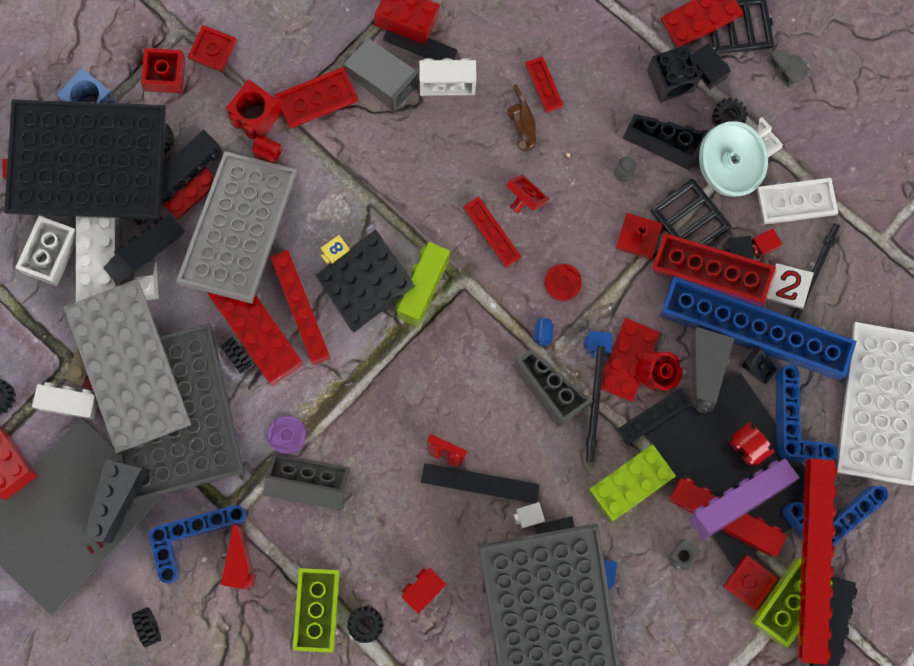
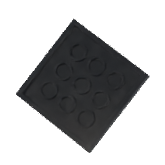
[316,229,415,332]

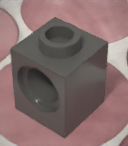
[668,539,701,571]

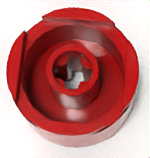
[636,351,683,391]
[729,422,775,467]

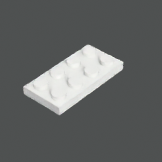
[757,178,838,225]

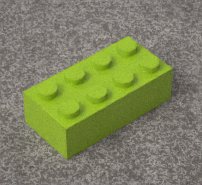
[395,242,450,328]
[587,444,676,523]
[750,558,833,648]
[293,568,340,653]

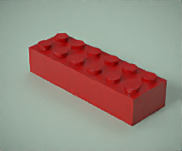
[652,233,777,307]
[207,292,304,386]

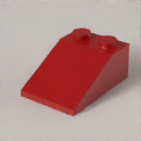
[221,524,256,590]

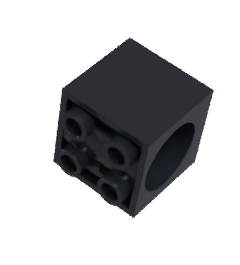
[647,45,701,103]

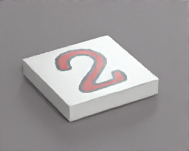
[767,263,813,309]

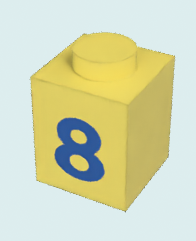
[320,235,350,264]

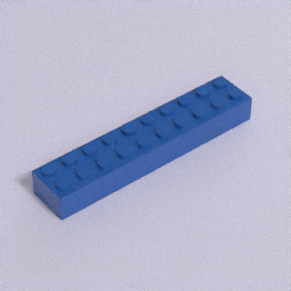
[659,276,857,380]

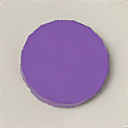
[267,416,307,455]

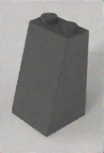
[343,38,418,112]
[691,327,735,414]

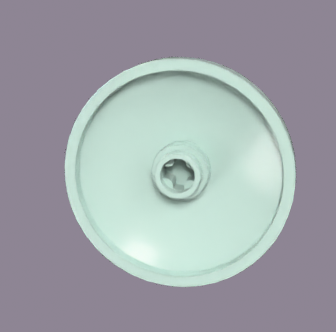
[699,121,768,197]

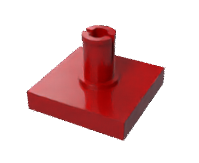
[505,174,550,213]
[615,213,663,260]

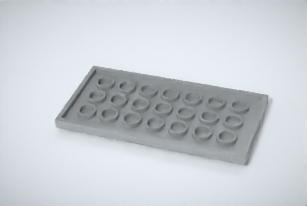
[176,151,297,303]
[64,279,192,454]

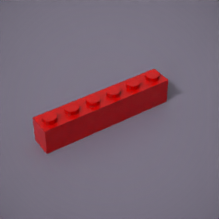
[270,250,331,366]
[668,477,787,558]

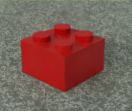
[141,48,186,94]
[401,567,447,614]

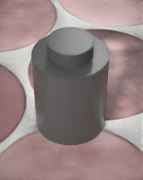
[614,157,636,181]

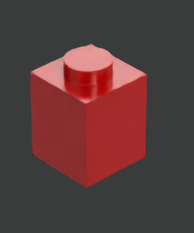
[752,228,782,259]

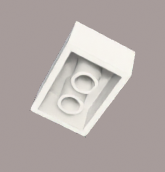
[420,58,476,96]
[16,216,76,286]

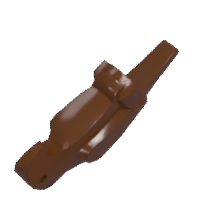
[507,84,536,151]

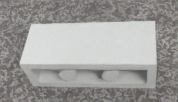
[32,382,98,420]

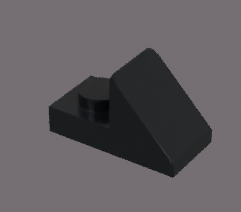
[742,346,777,384]

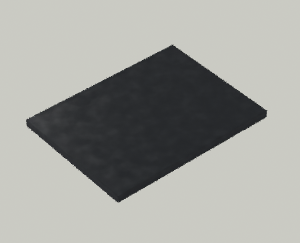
[4,99,166,220]
[645,373,805,566]

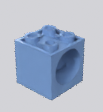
[56,68,117,103]

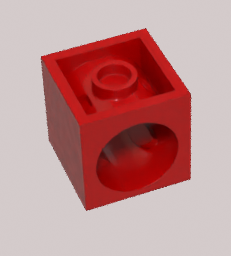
[226,79,283,140]

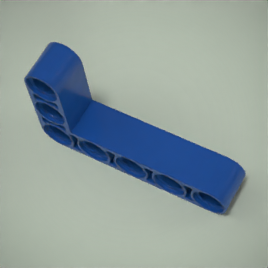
[775,364,838,462]
[783,485,888,546]
[149,505,247,584]

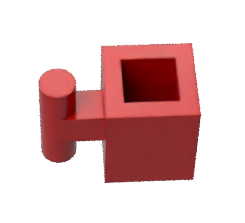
[252,135,283,164]

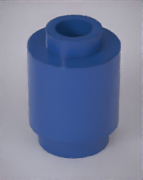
[533,318,554,347]

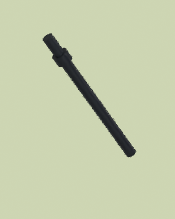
[791,223,840,320]
[585,346,605,462]

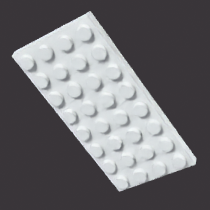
[836,322,914,486]

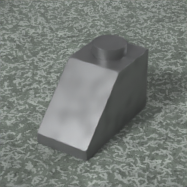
[767,51,810,88]

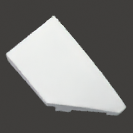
[757,117,783,157]

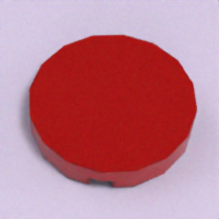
[544,264,582,301]

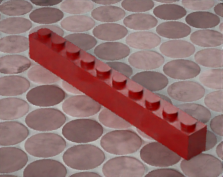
[797,458,837,665]

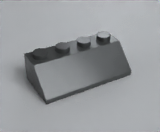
[263,453,350,510]

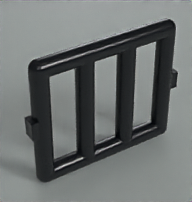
[710,0,774,54]
[651,179,731,246]

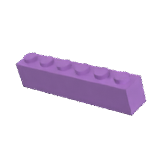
[689,459,800,540]

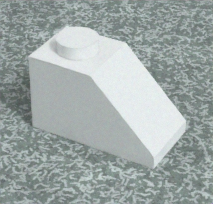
[134,261,159,300]

